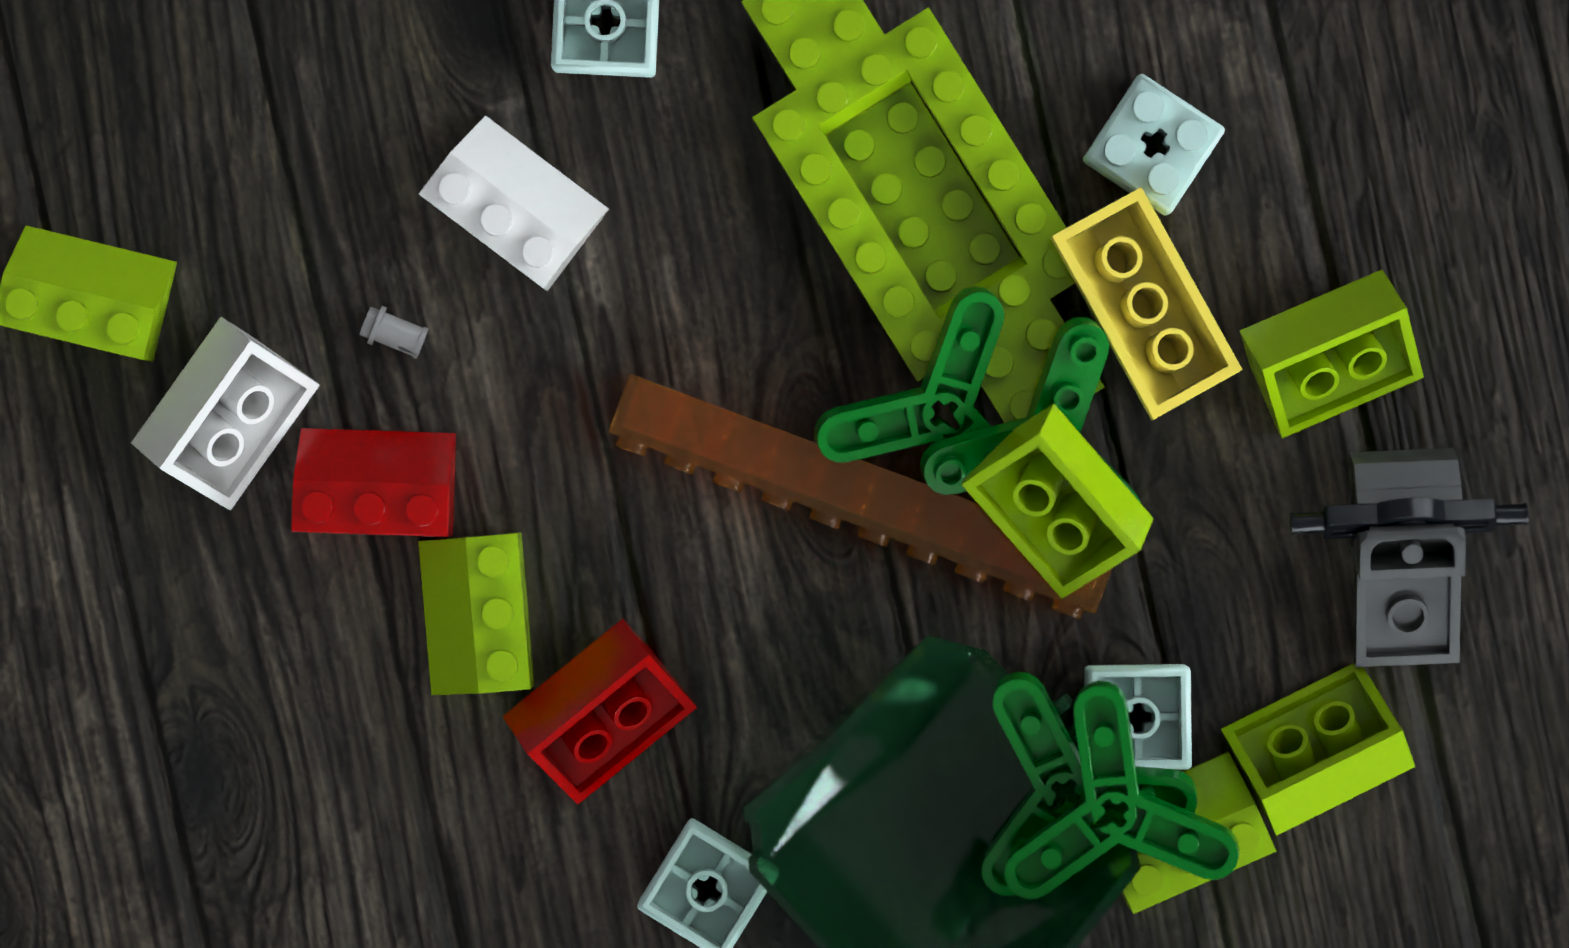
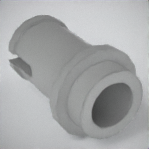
[359,306,429,359]

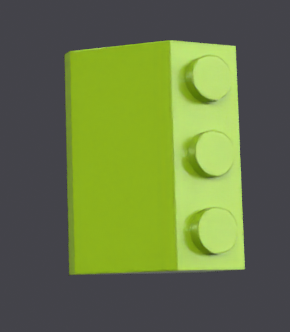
[0,225,177,362]
[1240,269,1424,438]
[961,403,1154,599]
[418,532,535,695]
[1221,663,1415,836]
[1091,752,1277,914]

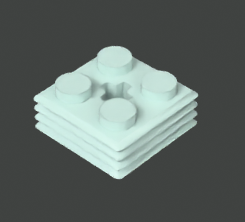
[551,0,659,77]
[1083,74,1225,215]
[1084,664,1192,770]
[637,818,776,948]

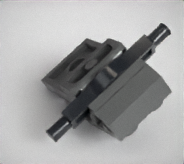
[1290,448,1529,667]

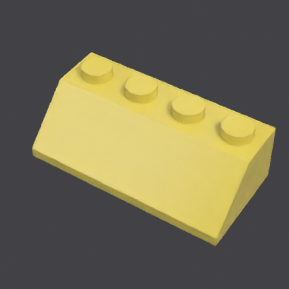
[1050,187,1243,421]

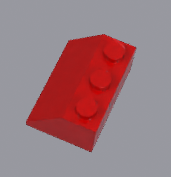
[291,428,456,537]
[502,618,697,805]

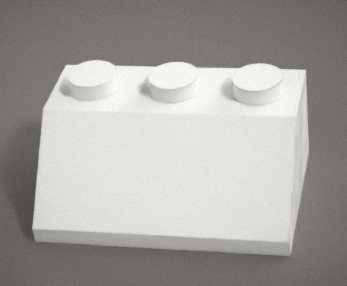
[419,116,609,291]
[131,317,320,511]

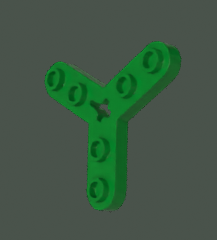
[814,286,1005,463]
[920,317,1141,503]
[982,672,1198,896]
[1004,681,1239,899]

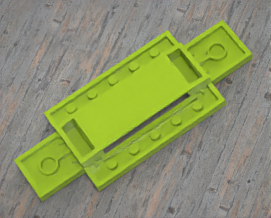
[741,0,1105,423]

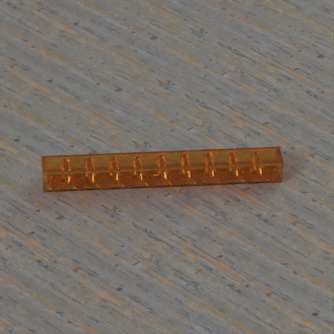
[608,374,1113,619]

